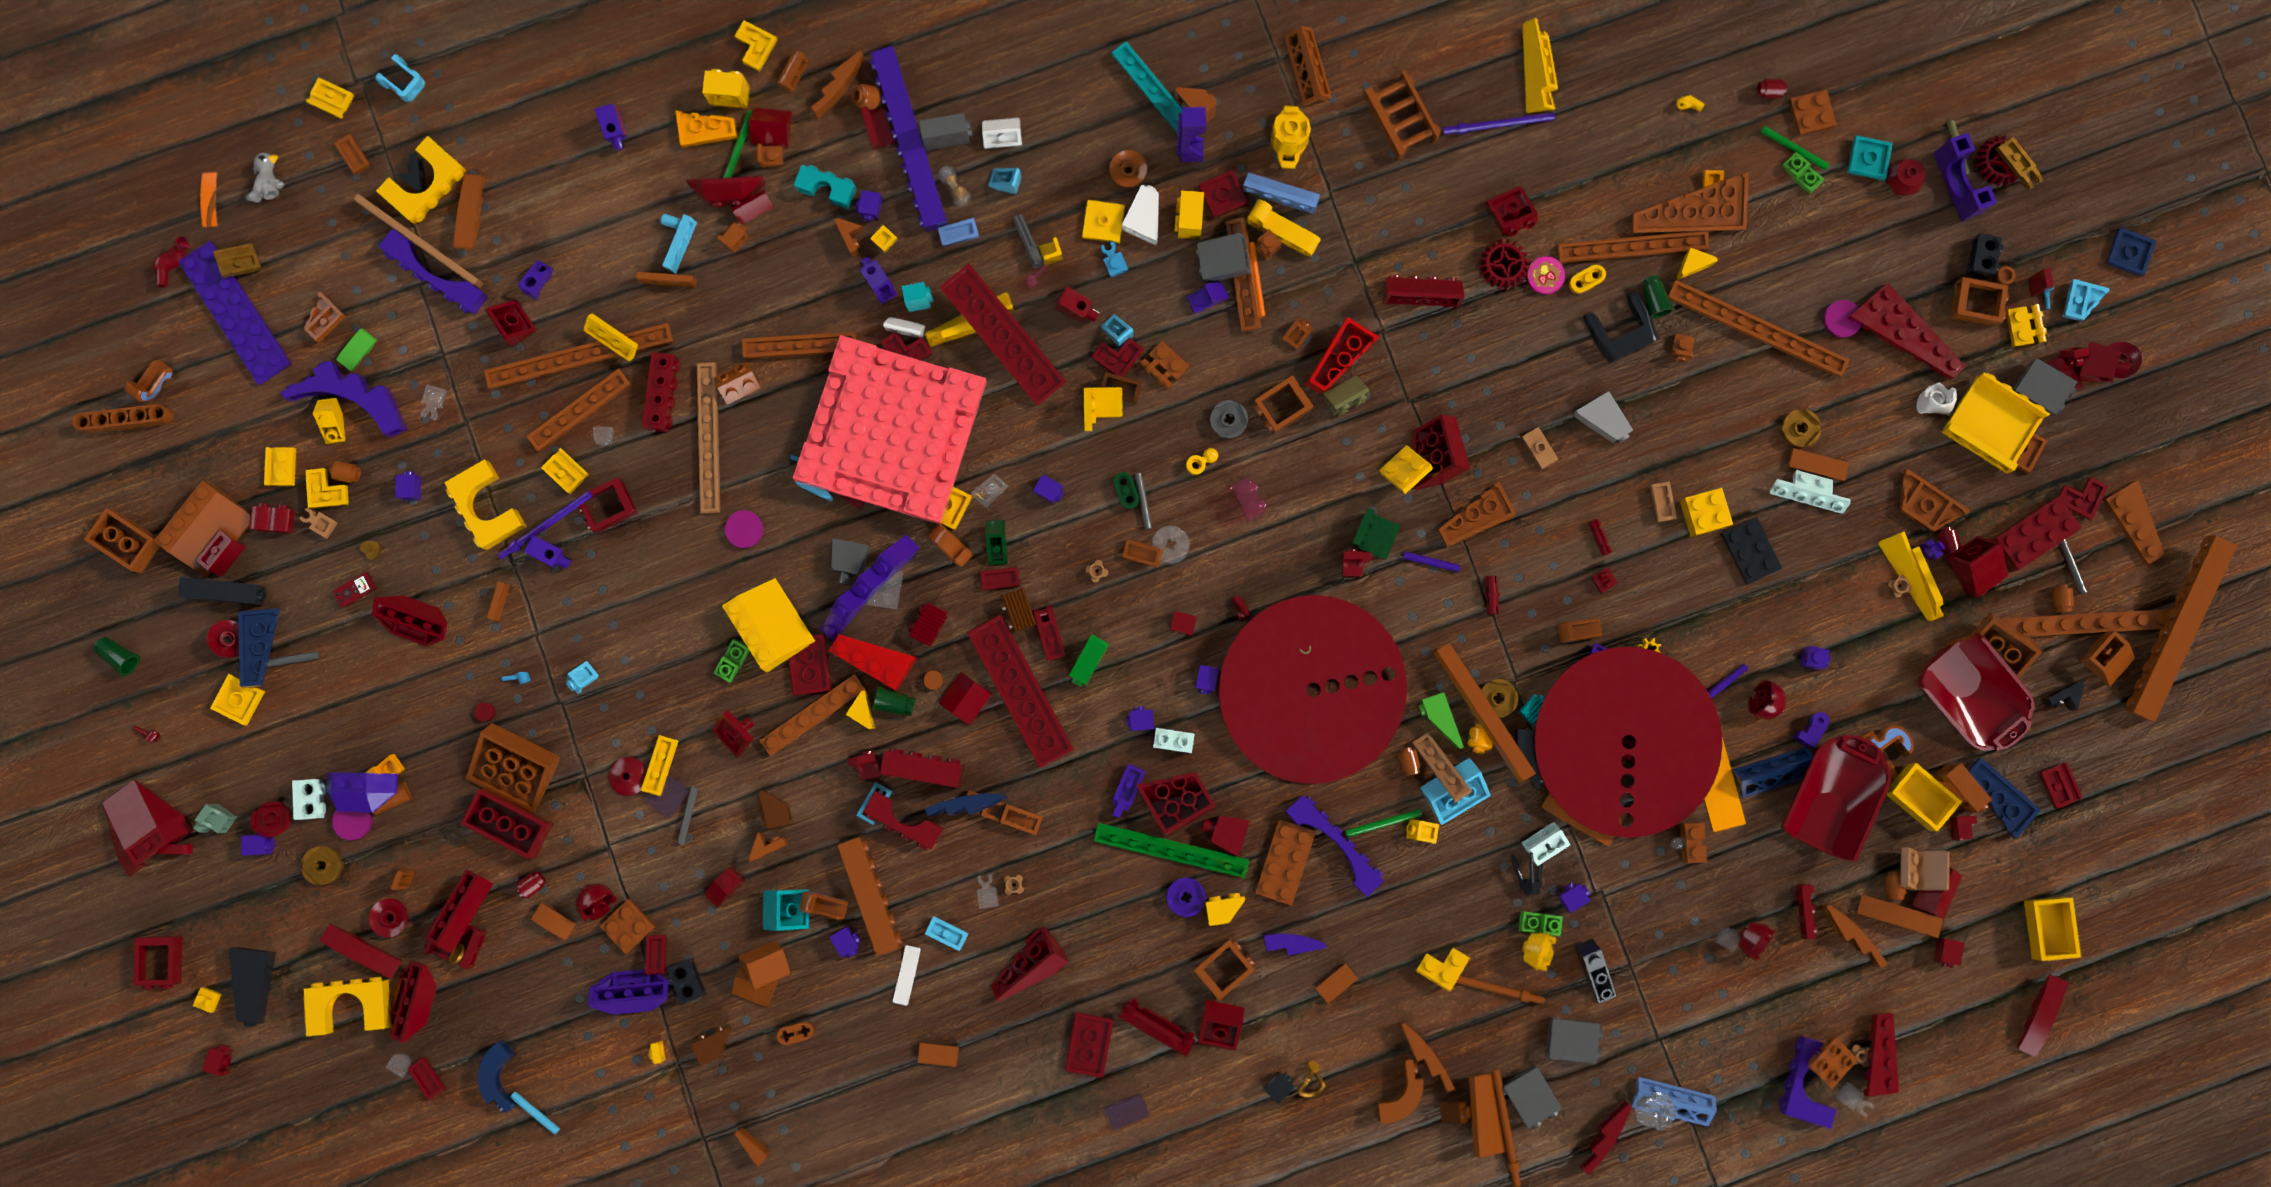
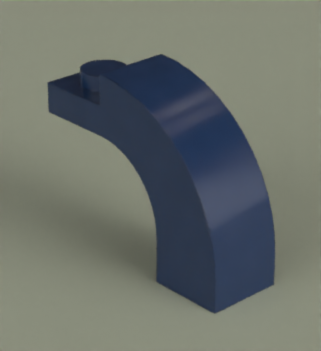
[478,1040,518,1113]

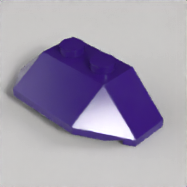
[326,772,398,812]
[588,969,669,1014]

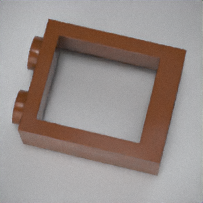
[1950,277,2009,327]
[1253,375,1314,435]
[1932,763,1992,813]
[1194,939,1255,1001]

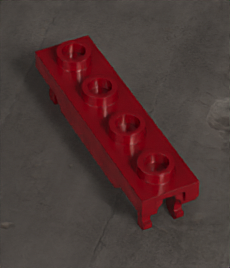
[1119,998,1195,1057]

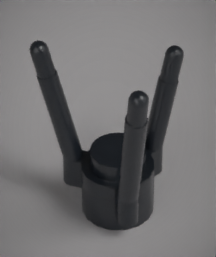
[1511,852,1543,895]

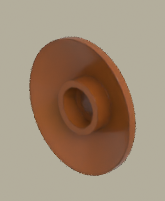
[1110,150,1147,187]

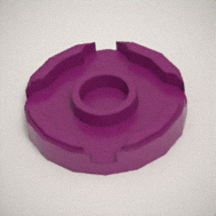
[1823,300,1861,338]
[725,510,764,548]
[332,810,373,840]

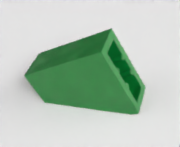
[1069,634,1109,687]

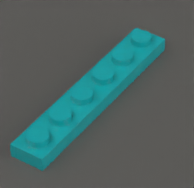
[1112,41,1182,134]

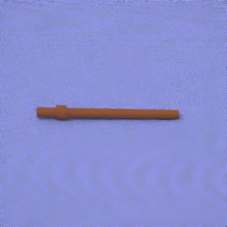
[1456,976,1545,1005]
[1492,1068,1521,1187]

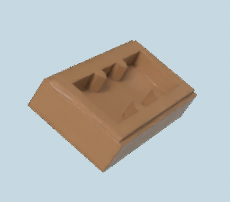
[1521,427,1558,470]
[1649,481,1677,523]

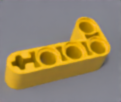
[1247,199,1321,257]

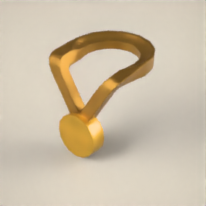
[1298,1060,1326,1098]

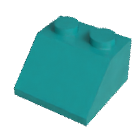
[763,889,809,931]

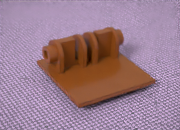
[1807,1036,1858,1089]

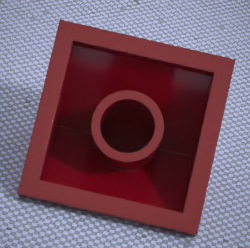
[749,107,793,148]
[485,299,537,346]
[939,672,992,725]

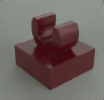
[2059,347,2089,367]
[1590,567,1618,594]

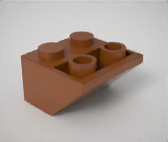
[2080,631,2135,687]

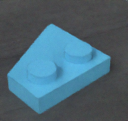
[2062,279,2110,321]

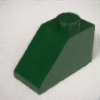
[985,520,1008,565]

